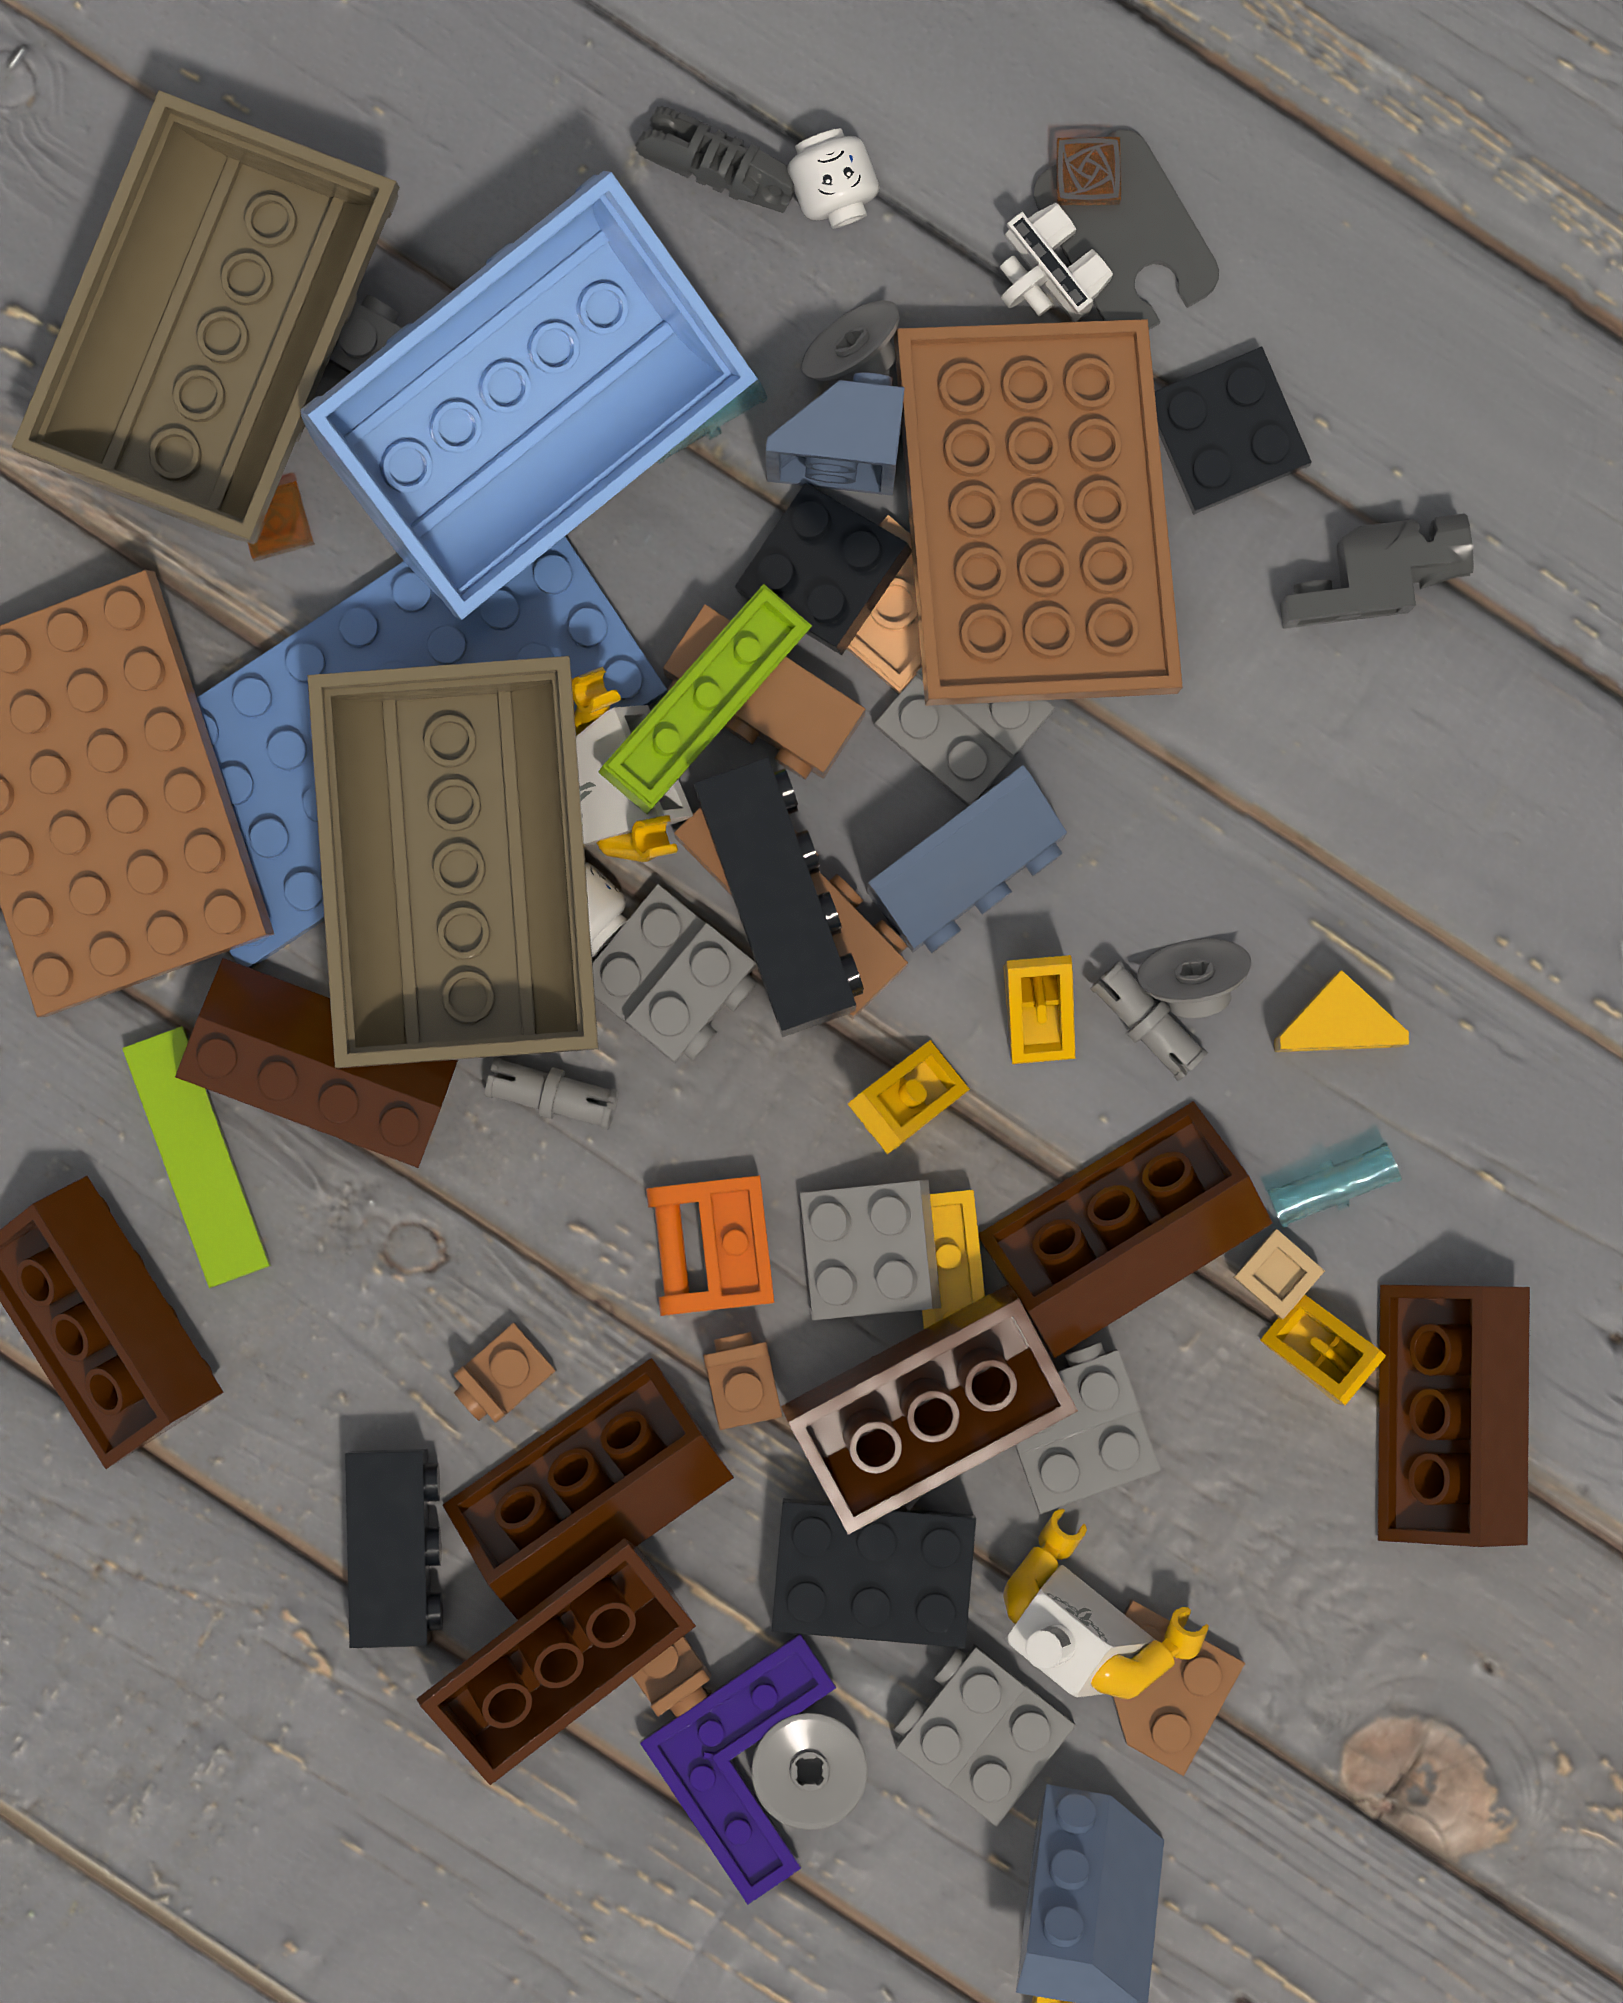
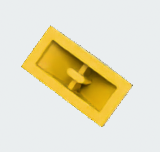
[1003,955,1076,1064]
[1274,970,1409,1052]
[1260,1295,1386,1406]

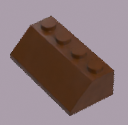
[175,958,458,1168]
[978,1101,1273,1358]
[0,1176,224,1469]
[781,1284,1078,1534]
[1378,1285,1530,1547]
[442,1358,734,1620]
[416,1538,696,1785]

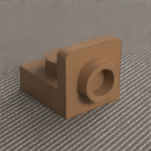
[453,1323,557,1423]
[703,1332,782,1430]
[632,1636,712,1718]

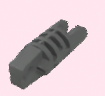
[635,106,795,213]

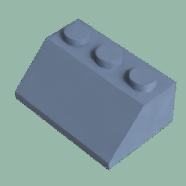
[766,373,905,496]
[867,765,1067,953]
[1016,1784,1164,2003]

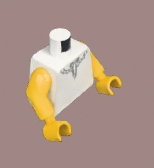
[572,666,693,862]
[1003,1509,1209,1699]

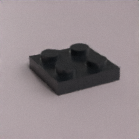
[1155,347,1312,515]
[735,483,912,655]

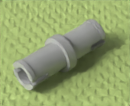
[1090,960,1208,1081]
[485,1057,619,1130]

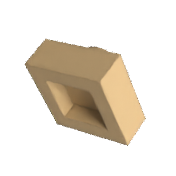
[1233,1229,1325,1319]

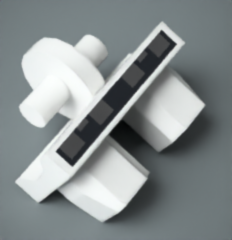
[1000,203,1113,322]

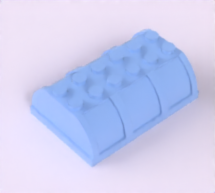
[300,171,758,620]

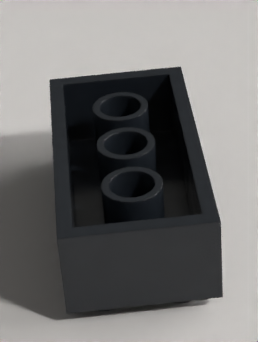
[694,757,864,1037]

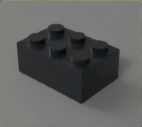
[771,1498,976,1648]

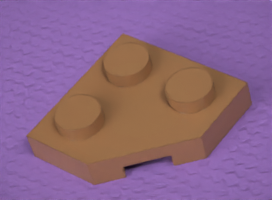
[1113,1599,1245,1776]

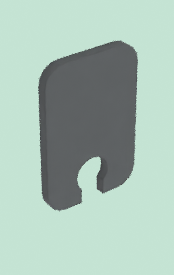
[1033,129,1219,330]

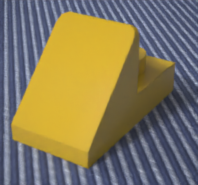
[848,1040,970,1154]

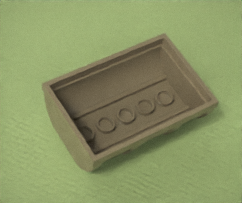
[12,90,400,544]
[307,656,599,1068]

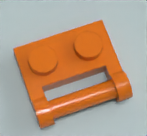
[646,1175,775,1316]

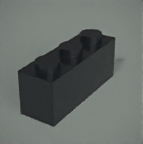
[345,1449,443,1648]

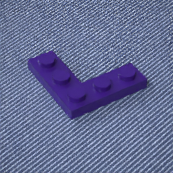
[640,1634,836,1905]

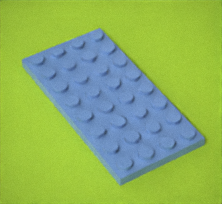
[197,536,668,969]

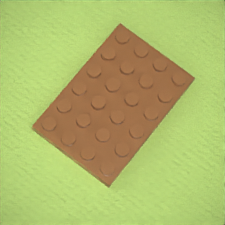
[894,319,1183,706]
[0,570,274,1017]

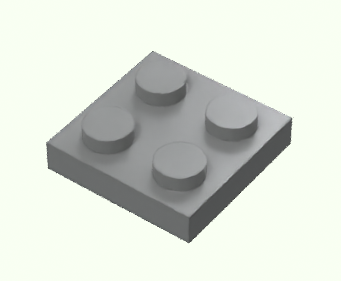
[800,1180,941,1320]

